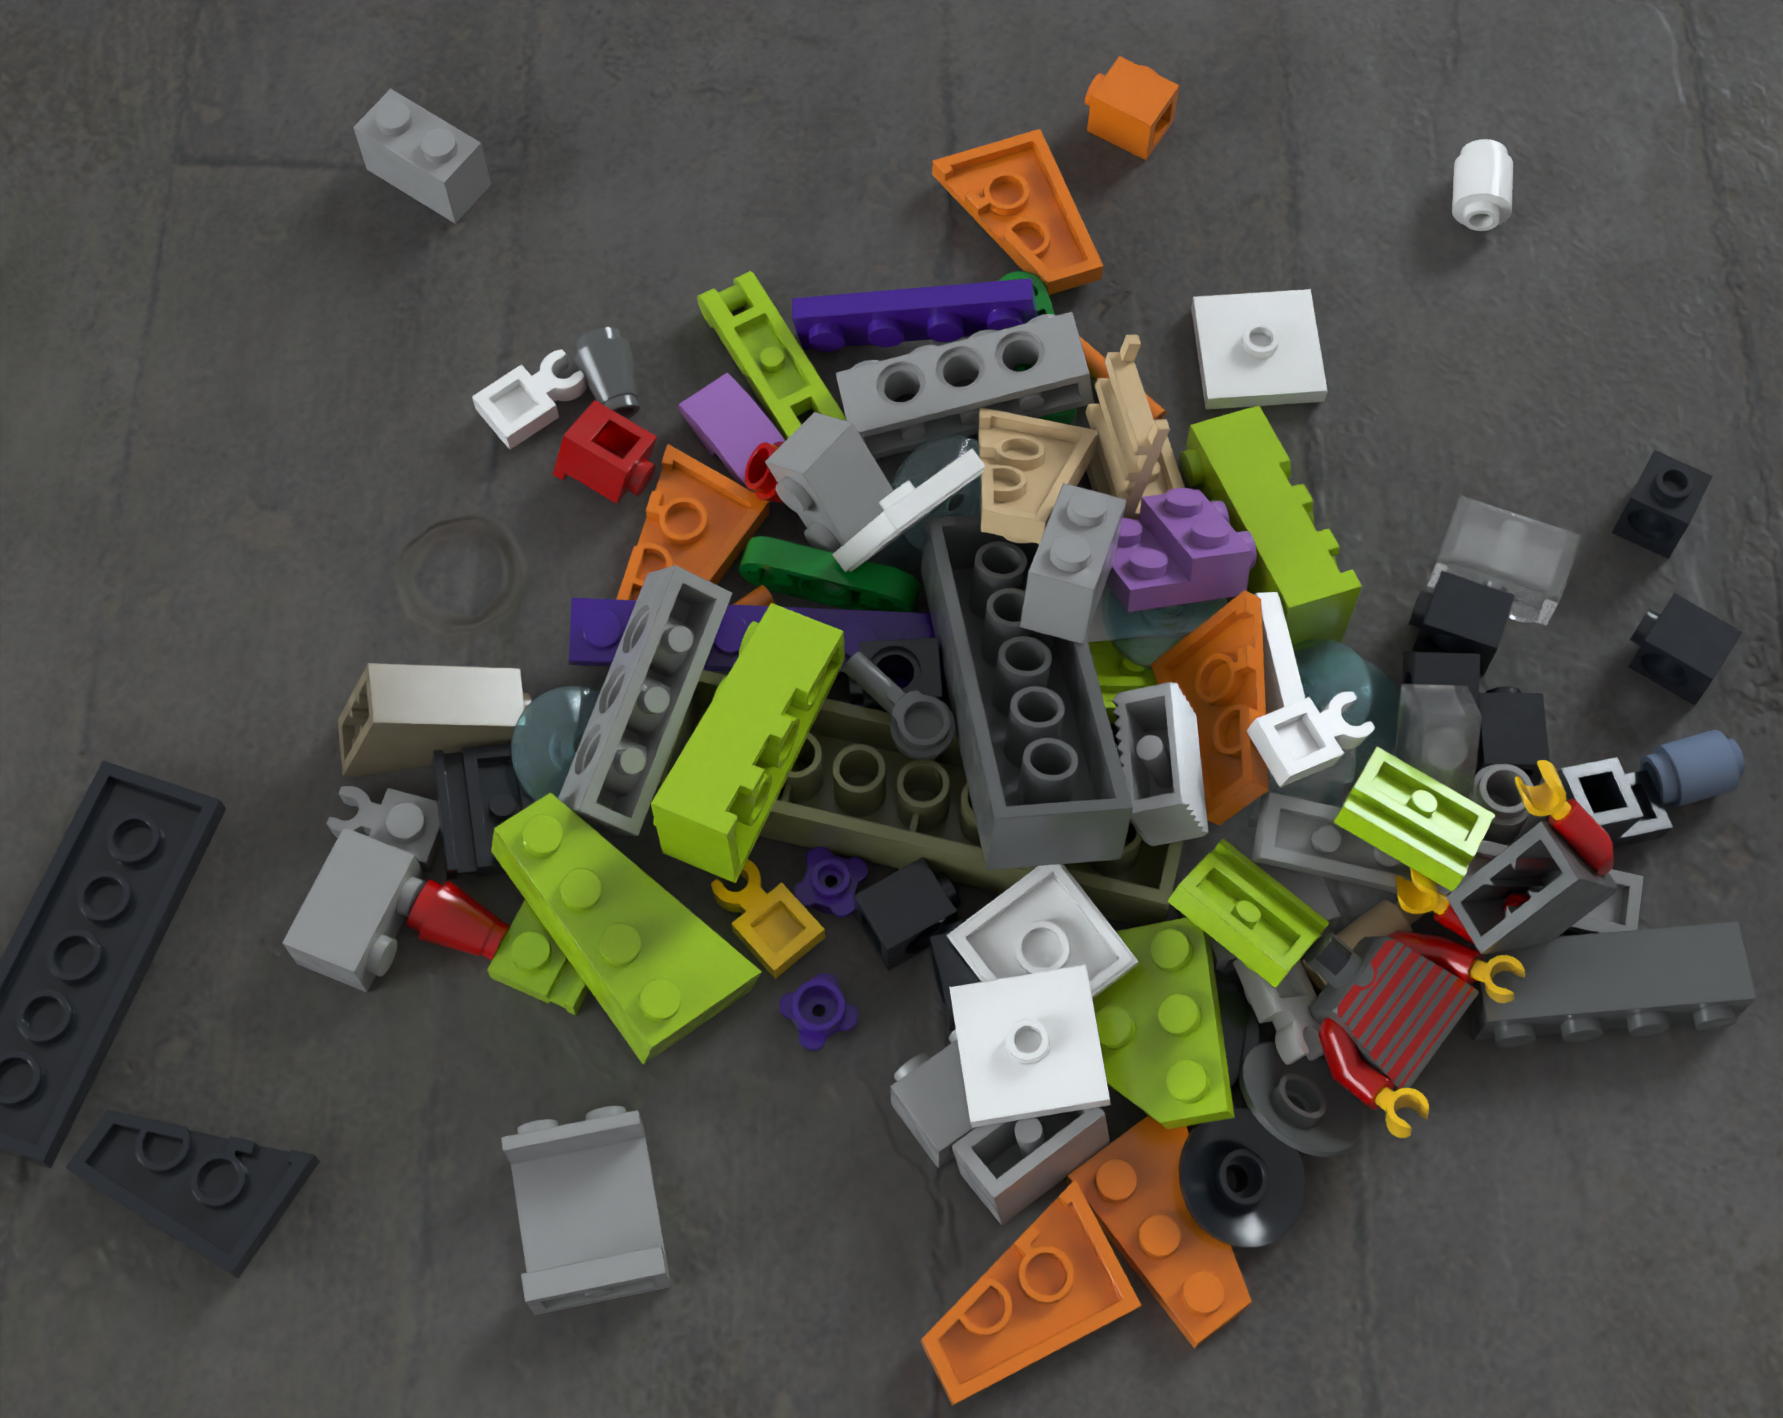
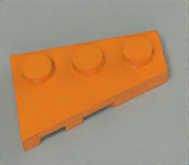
[1151,590,1269,826]

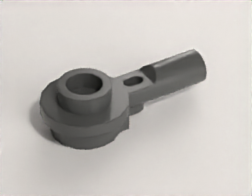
[843,651,956,760]

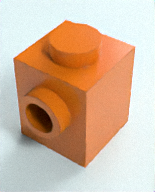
[1085,56,1180,160]

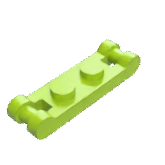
[697,271,847,441]

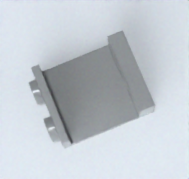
[501,1106,671,1315]

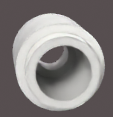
[1452,139,1513,231]

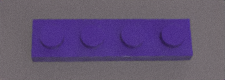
[792,278,1038,352]

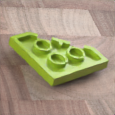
[1092,917,1234,1129]

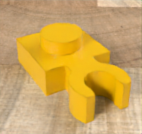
[711,859,825,979]

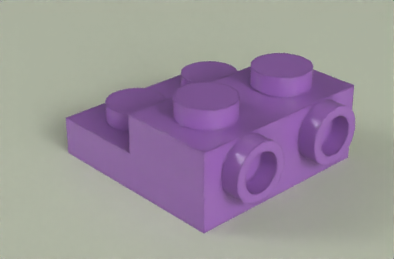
[1106,488,1257,612]

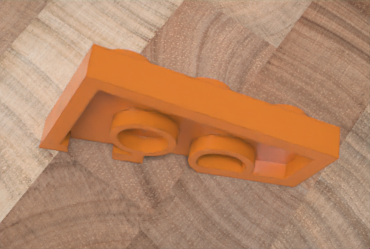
[932,129,1103,295]
[616,444,770,600]
[1066,1115,1252,1349]
[920,1179,1142,1406]

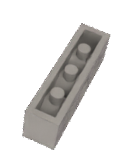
[836,312,1094,459]
[558,565,732,837]

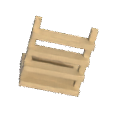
[1085,335,1185,520]

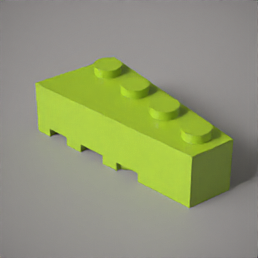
[1180,405,1362,656]
[651,603,845,883]
[491,792,762,1065]

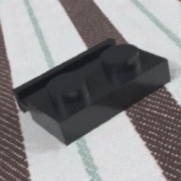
[432,743,535,880]

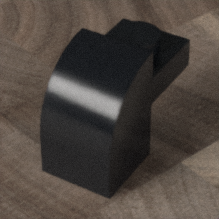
[1544,757,1673,848]

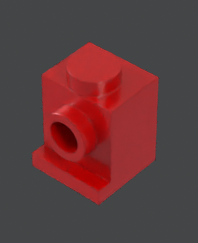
[552,400,657,504]

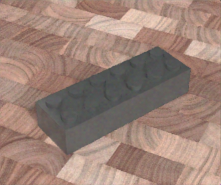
[921,514,1133,870]

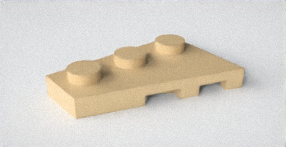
[978,407,1098,544]

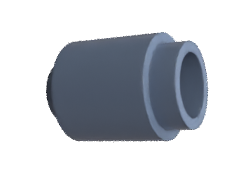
[1639,729,1745,808]

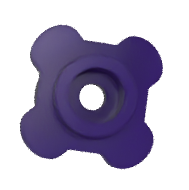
[794,846,868,918]
[779,973,858,1051]

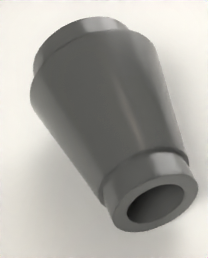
[574,327,640,419]

